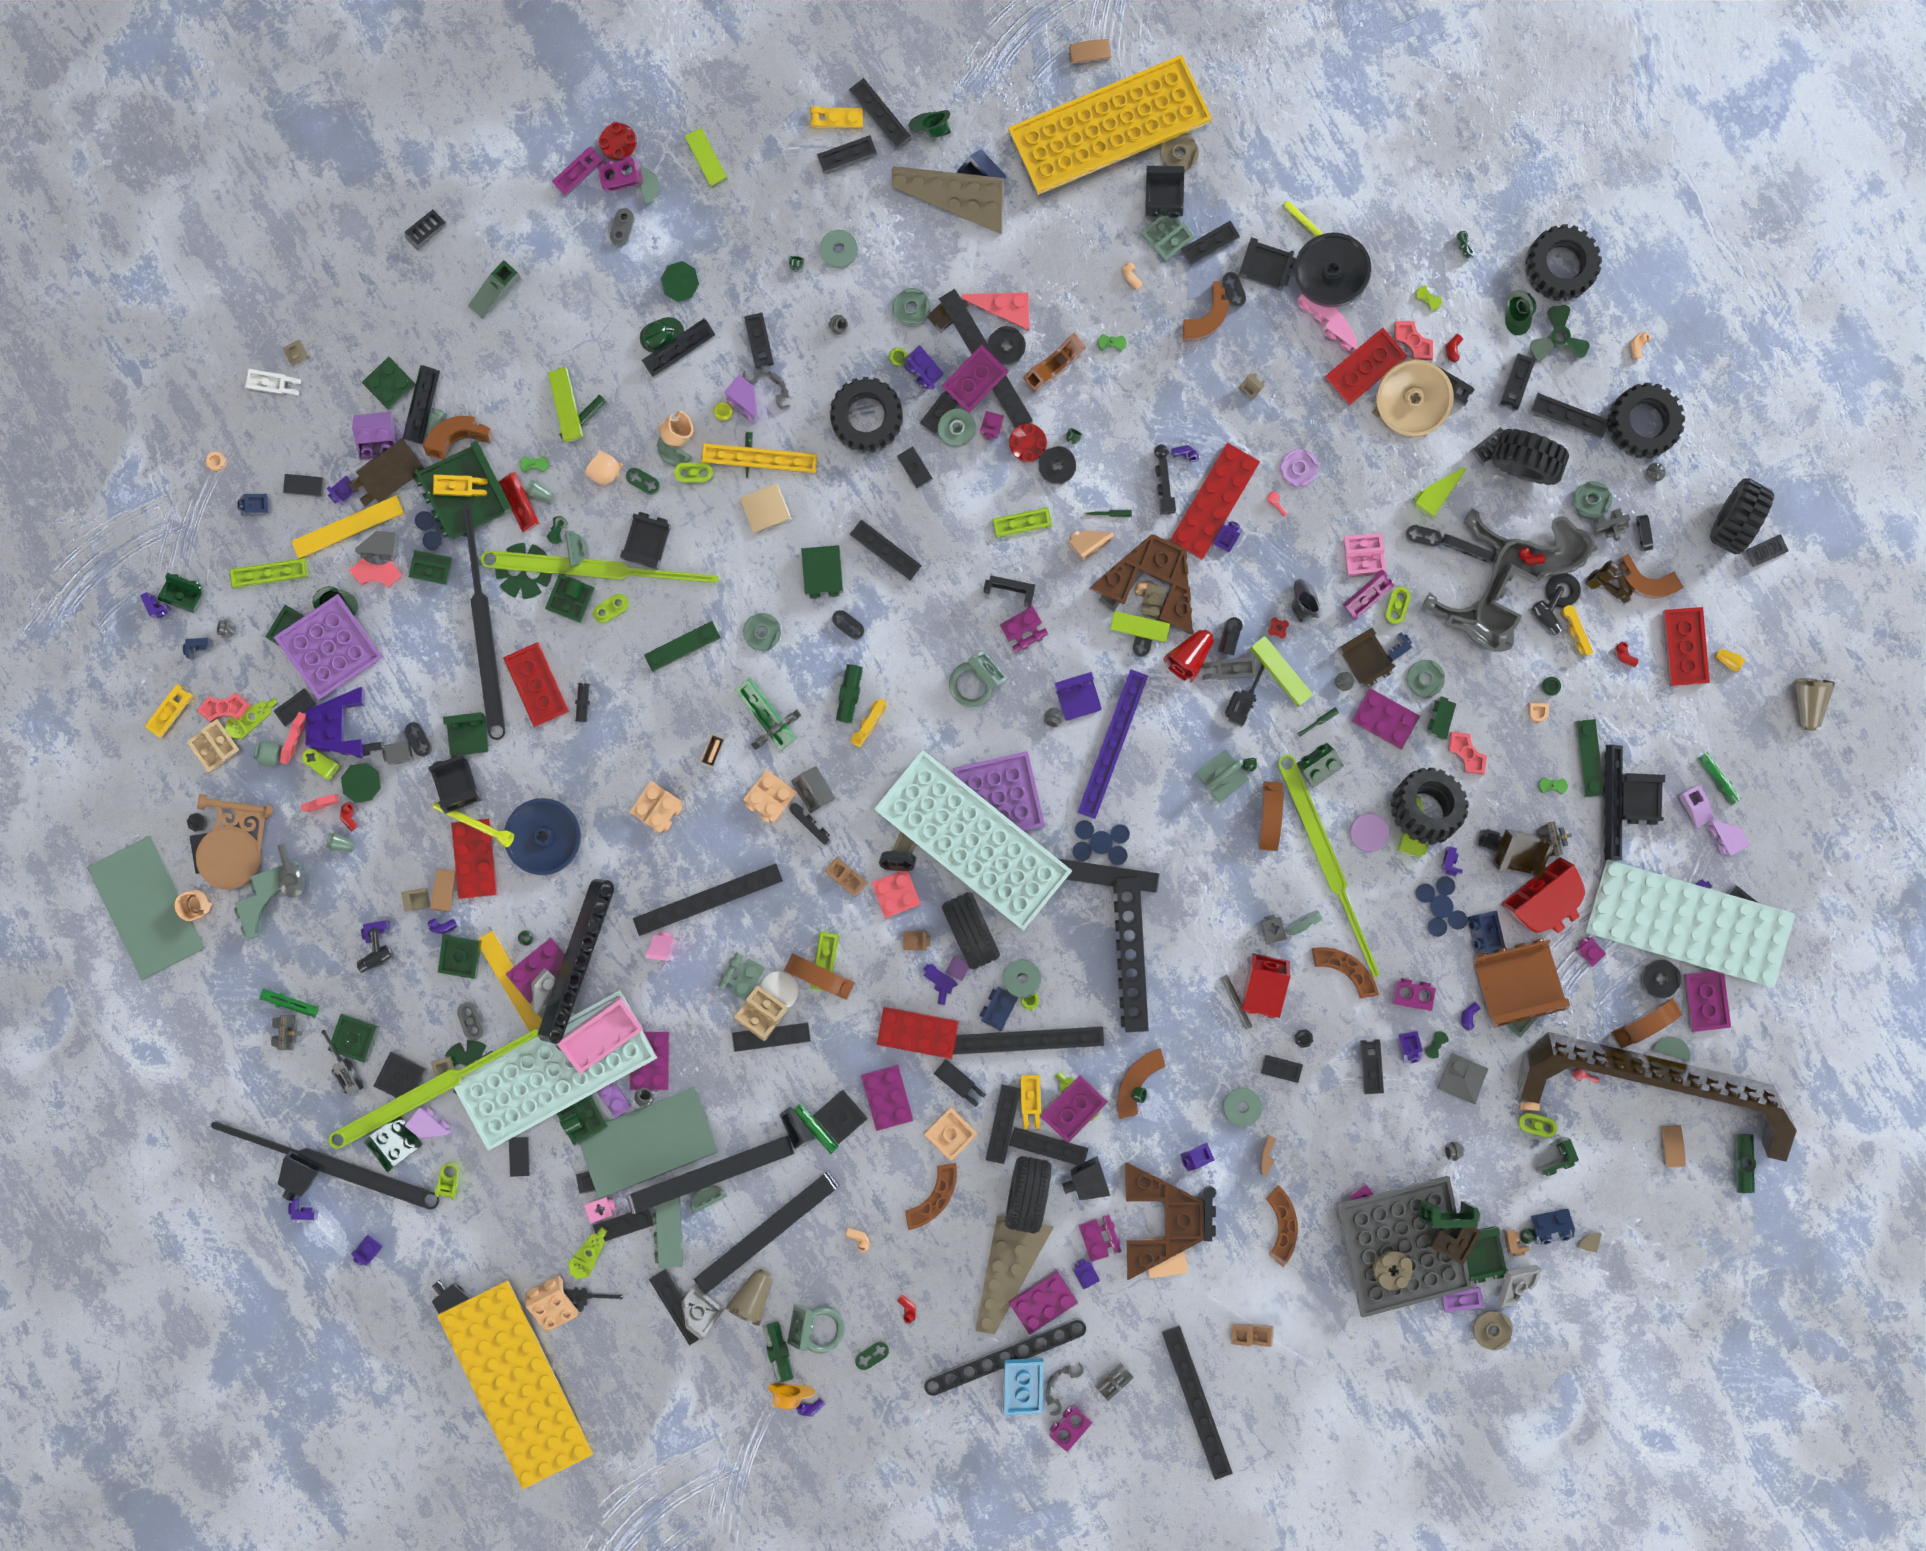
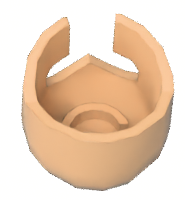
[657,411,694,447]
[585,450,623,485]
[175,889,212,921]

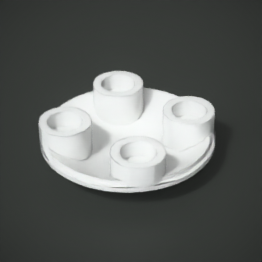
[760,971,798,1007]

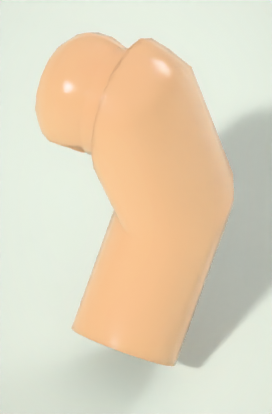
[1122,262,1143,290]
[1631,332,1650,359]
[1135,581,1158,595]
[846,1228,870,1253]

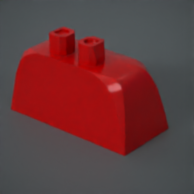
[1501,857,1585,933]

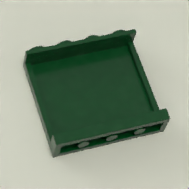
[413,441,512,541]

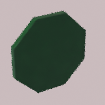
[660,261,699,302]
[341,763,381,803]

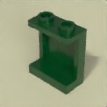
[801,545,844,599]
[1419,1201,1480,1228]
[1466,1226,1509,1284]

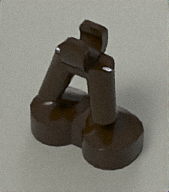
[1585,560,1633,603]

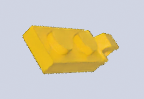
[850,698,888,748]

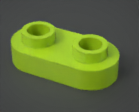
[674,463,713,483]
[1385,587,1411,625]
[593,594,629,623]
[1518,1113,1557,1138]

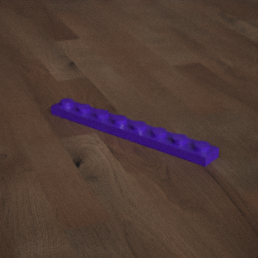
[1077,669,1148,819]

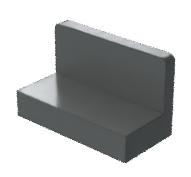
[791,766,835,814]

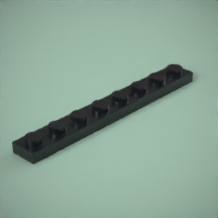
[938,289,1033,428]
[632,863,783,936]
[953,1026,1104,1055]
[1161,1325,1233,1480]

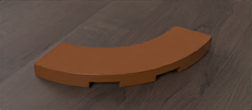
[1311,947,1379,998]
[1117,1048,1166,1119]
[905,1163,957,1230]
[1266,1185,1298,1267]

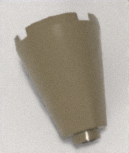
[1795,678,1835,731]
[725,1269,772,1326]

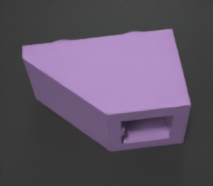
[1678,784,1714,828]
[1708,820,1751,856]
[405,1107,452,1138]

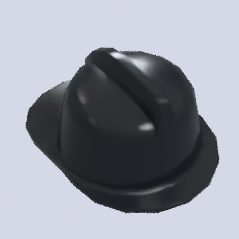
[1291,579,1322,623]

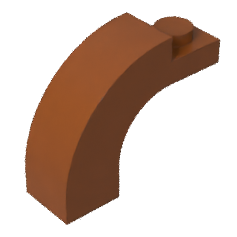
[1182,281,1229,342]
[1023,333,1087,392]
[423,416,493,460]
[1618,554,1684,599]
[1258,781,1284,851]
[784,953,855,1000]
[1612,998,1683,1049]

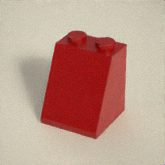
[1242,953,1291,1018]

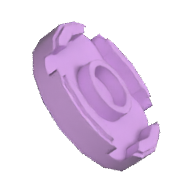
[1280,449,1318,487]
[1350,814,1389,852]

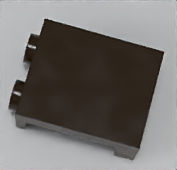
[1338,627,1396,688]
[1492,829,1553,879]

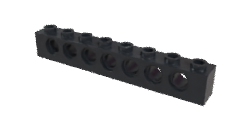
[1112,876,1149,1033]

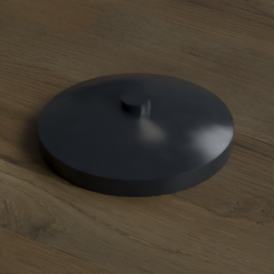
[1294,232,1371,307]

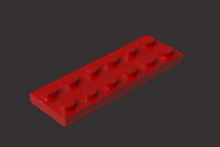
[1170,442,1260,560]

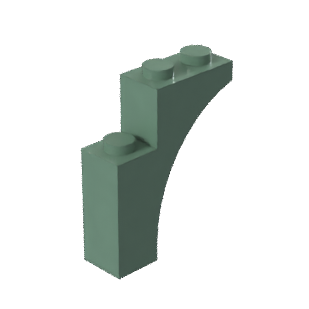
[234,861,302,939]

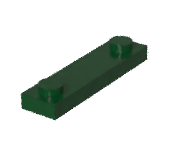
[644,621,721,672]
[1575,719,1604,797]

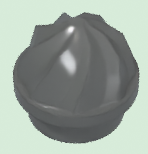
[828,315,848,334]
[1646,463,1666,482]
[217,619,236,638]
[1335,672,1354,691]
[1044,708,1062,727]
[634,1088,654,1108]
[1445,1141,1465,1161]

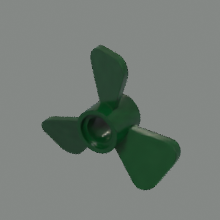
[1530,305,1590,361]

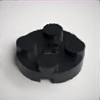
[988,326,1026,365]
[1038,446,1076,485]
[1641,960,1682,998]

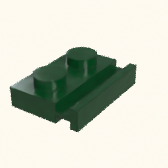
[408,550,453,585]

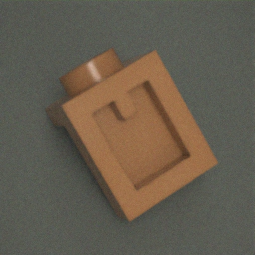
[903,931,930,951]
[1503,1228,1530,1256]

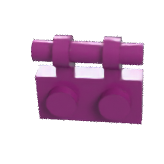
[999,606,1048,653]
[1078,1215,1122,1262]

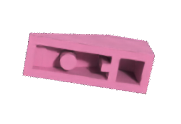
[646,932,675,961]

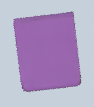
[945,956,969,981]

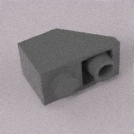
[355,531,399,560]

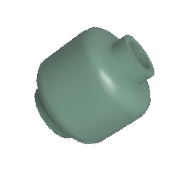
[253,740,281,767]

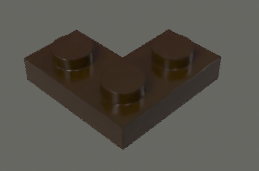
[1429,1228,1482,1265]

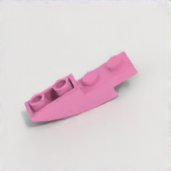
[1297,294,1358,352]

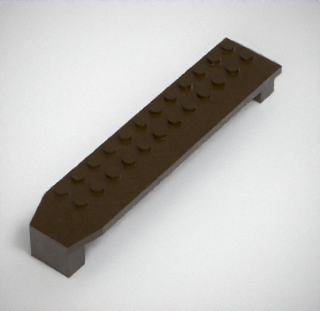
[1517,1032,1797,1162]

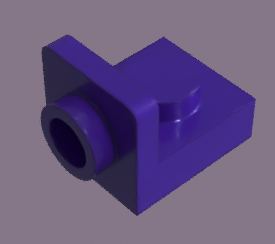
[326,476,359,505]
[1213,520,1243,553]
[140,592,171,619]
[1441,846,1463,876]
[361,921,390,943]
[1398,1031,1423,1063]
[1180,1143,1215,1171]
[288,1198,318,1220]
[351,1234,383,1266]
[1072,1259,1100,1290]

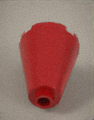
[1163,629,1214,683]

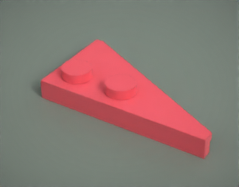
[962,292,1029,330]

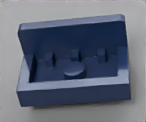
[1530,1208,1575,1245]

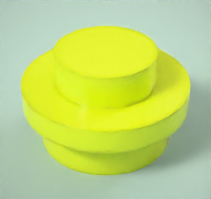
[713,401,733,421]

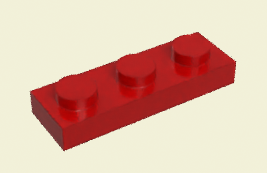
[498,472,540,533]

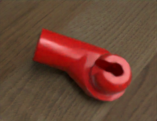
[1445,334,1464,363]
[1519,547,1546,565]
[1615,642,1639,667]
[340,802,358,832]
[897,1294,916,1324]

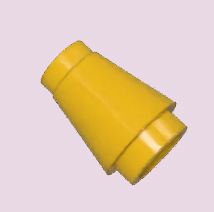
[1715,648,1746,672]

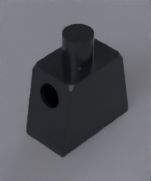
[278,1151,323,1201]
[1062,1156,1110,1200]
[432,1279,472,1314]

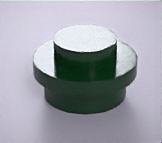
[1542,677,1561,696]

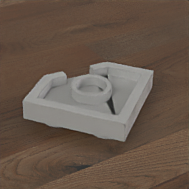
[531,968,564,1019]
[1497,1265,1541,1307]
[681,1286,724,1340]

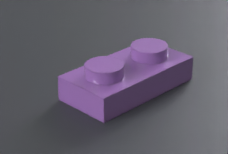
[596,1082,632,1118]
[1442,1287,1483,1312]

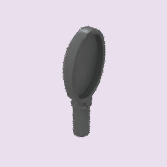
[277,844,304,898]

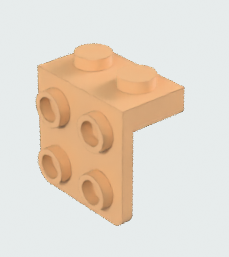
[526,1275,578,1331]

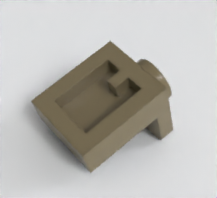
[1141,584,1166,617]

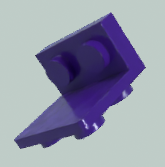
[902,345,944,390]
[1054,672,1102,721]

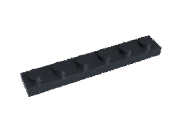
[1604,745,1623,861]

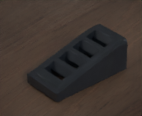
[405,209,446,250]
[1471,427,1503,466]
[1746,534,1789,567]
[779,1107,815,1149]

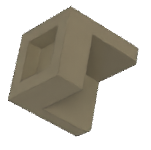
[401,888,430,911]

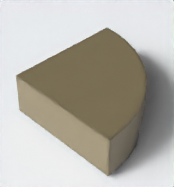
[1577,1233,1602,1253]

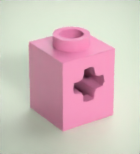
[584,1196,616,1224]

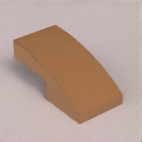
[1069,39,1112,64]
[824,857,868,897]
[431,869,456,912]
[1661,1125,1686,1168]
[1260,1135,1276,1177]
[1231,1324,1274,1347]

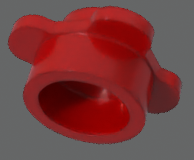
[1268,617,1289,639]

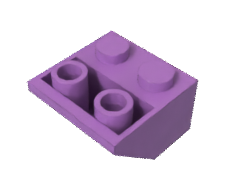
[724,374,759,422]
[352,411,397,460]

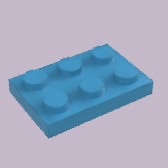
[1003,1358,1044,1416]

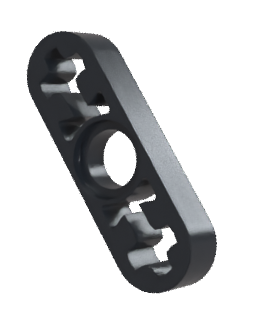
[1441,534,1496,564]

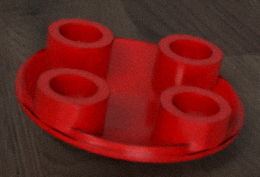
[598,122,637,160]
[1009,423,1047,462]

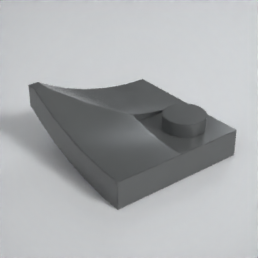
[1437,1053,1488,1105]

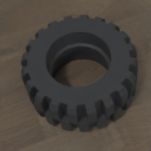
[1525,224,1602,301]
[830,377,903,453]
[1608,383,1685,459]
[1491,429,1569,485]
[1710,478,1775,555]
[1390,767,1469,845]

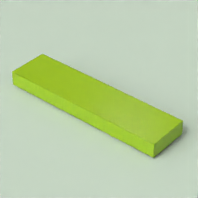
[548,367,583,443]
[229,558,309,589]
[1250,636,1313,707]

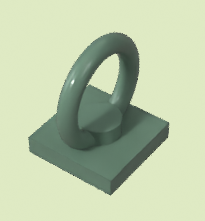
[949,650,1008,707]
[1195,749,1249,803]
[787,1305,844,1354]

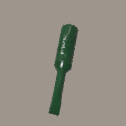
[745,432,753,478]
[1086,510,1132,517]
[1298,707,1339,737]

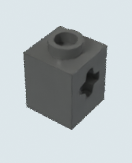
[382,741,414,765]
[1260,914,1287,944]

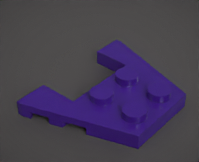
[305,687,364,758]

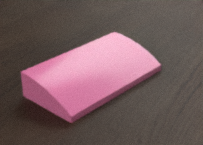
[557,995,643,1074]

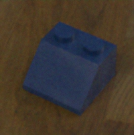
[956,149,1007,180]

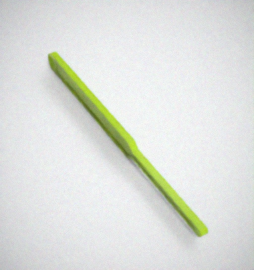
[481,551,719,583]
[1278,755,1379,977]
[328,1028,539,1149]

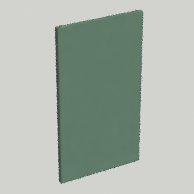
[87,836,205,980]
[579,1087,718,1199]

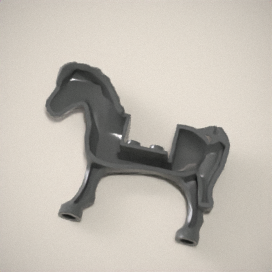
[1421,508,1598,652]

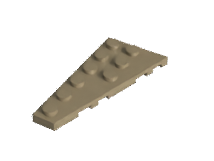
[891,166,1004,234]
[975,1215,1054,1334]

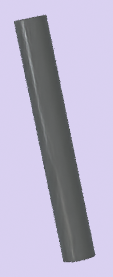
[1221,974,1253,1030]

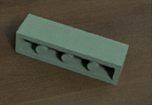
[653,1197,684,1268]

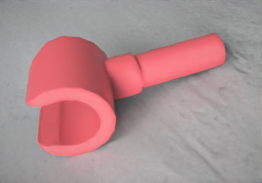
[1267,491,1287,516]
[1571,1068,1600,1083]

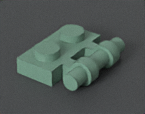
[718,952,765,1001]

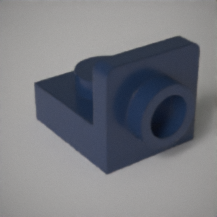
[237,494,268,516]
[1388,632,1412,662]
[183,638,213,660]

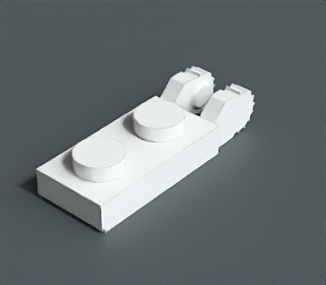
[245,369,301,396]

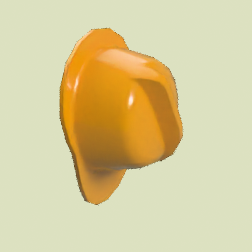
[768,1383,815,1410]

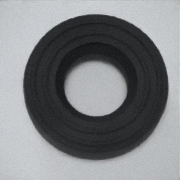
[1546,573,1581,607]

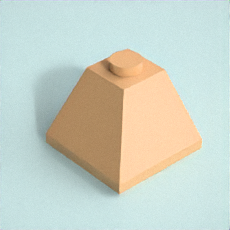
[1068,530,1114,562]

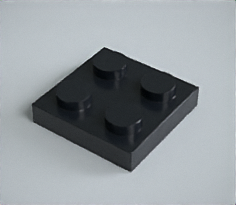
[373,1051,426,1098]
[814,1090,868,1144]

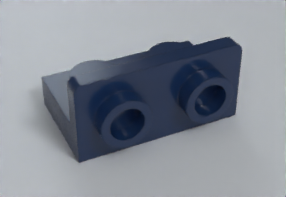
[1468,910,1506,954]
[979,987,1019,1031]

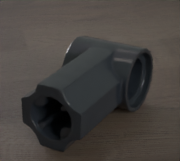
[1218,617,1243,656]

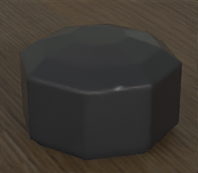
[187,813,207,832]
[1294,1029,1313,1048]

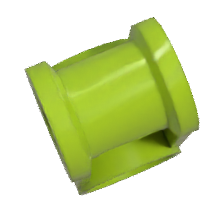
[302,749,341,781]
[435,1161,460,1200]

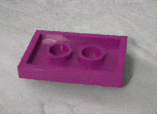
[942,345,1009,413]
[1351,688,1420,750]
[506,937,565,1004]
[1684,971,1731,1032]
[630,1032,669,1090]
[861,1065,914,1131]
[1040,1074,1108,1143]
[1008,1270,1078,1335]

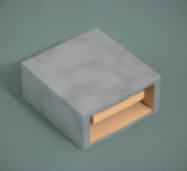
[698,731,729,772]

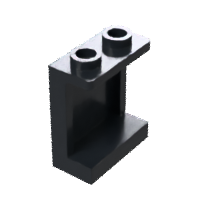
[1145,166,1185,218]
[1238,237,1296,291]
[620,512,671,570]
[428,754,482,814]
[1622,773,1665,825]

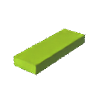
[684,128,728,187]
[992,507,1052,538]
[1110,611,1170,643]
[810,931,839,991]

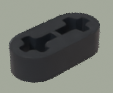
[1222,272,1246,308]
[1636,514,1653,551]
[1405,525,1442,548]
[832,610,864,640]
[1132,636,1152,657]
[405,722,432,757]
[879,851,916,871]

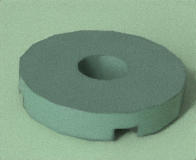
[820,229,858,268]
[893,288,931,326]
[1573,481,1612,518]
[743,613,781,651]
[1406,660,1445,698]
[1285,911,1322,935]
[1003,960,1041,998]
[1224,1088,1262,1126]

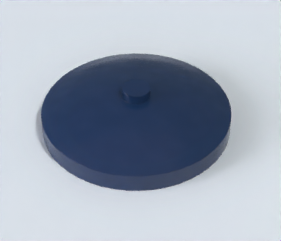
[504,798,582,875]

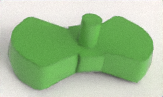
[1098,334,1127,351]
[519,456,549,472]
[1539,777,1568,794]

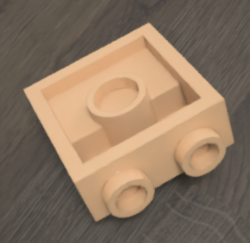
[743,769,798,823]
[630,781,683,834]

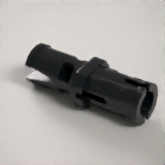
[575,683,590,722]

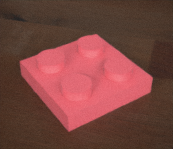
[871,871,921,918]

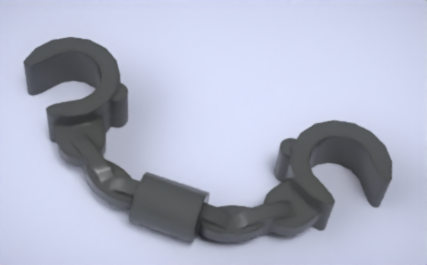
[742,369,790,410]
[750,709,801,750]
[1046,1362,1084,1416]

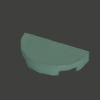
[640,167,660,205]
[657,437,692,466]
[565,531,587,568]
[1652,1036,1691,1062]
[691,1186,727,1214]

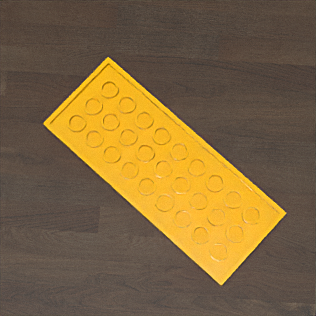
[1008,54,1212,195]
[437,1280,593,1490]

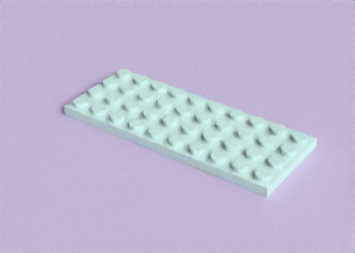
[874,750,1072,931]
[1585,860,1795,988]
[454,990,657,1151]

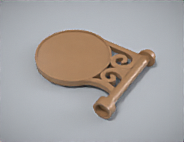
[196,794,273,890]

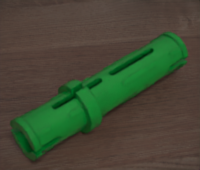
[1698,752,1742,805]
[259,988,319,1018]
[793,1103,839,1154]

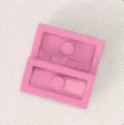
[1344,533,1386,577]

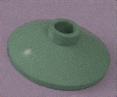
[938,408,976,446]

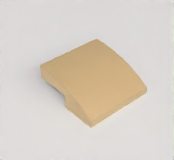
[740,483,791,533]
[186,719,240,774]
[734,985,788,1041]

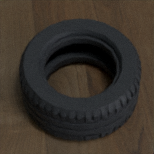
[942,892,1000,970]
[1005,1156,1051,1234]

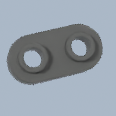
[610,208,635,247]
[457,1002,484,1040]

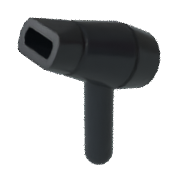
[1531,586,1564,636]
[357,927,394,974]

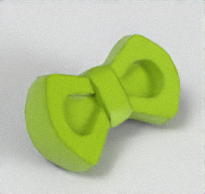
[1416,285,1442,310]

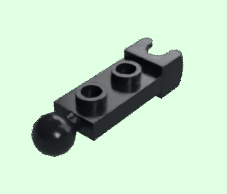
[1154,444,1176,515]

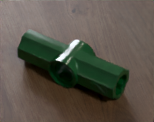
[836,664,863,724]
[1734,1134,1756,1193]
[762,1321,794,1383]

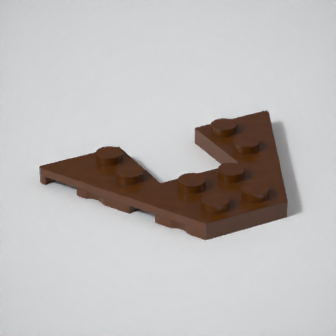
[1089,534,1194,635]
[1125,1162,1204,1280]

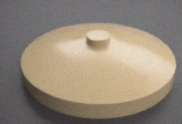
[1376,359,1454,436]

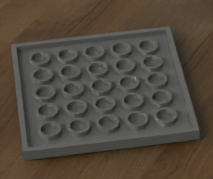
[1338,1176,1472,1318]

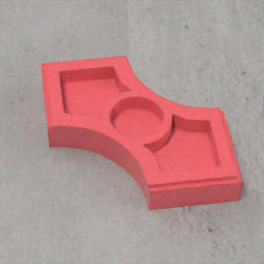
[1394,321,1433,360]
[349,558,403,588]
[197,693,251,723]
[280,712,306,765]
[1448,732,1487,775]
[301,794,340,812]

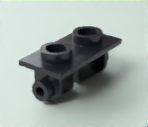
[1478,828,1502,851]

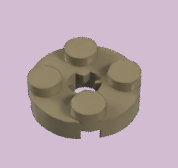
[1161,133,1199,172]
[1373,1250,1412,1290]
[1473,1310,1513,1350]

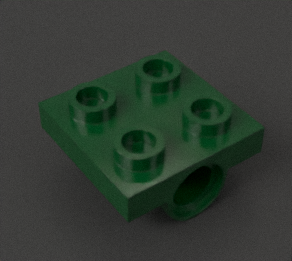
[545,574,595,623]
[556,1095,608,1146]

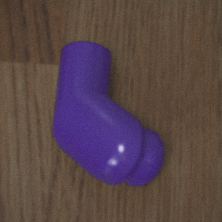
[1171,445,1199,462]
[428,919,458,934]
[1461,1002,1481,1031]
[796,1398,826,1417]

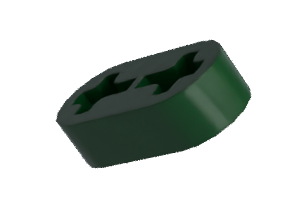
[626,468,660,495]
[855,1341,889,1370]

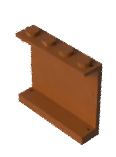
[1473,939,1570,1028]

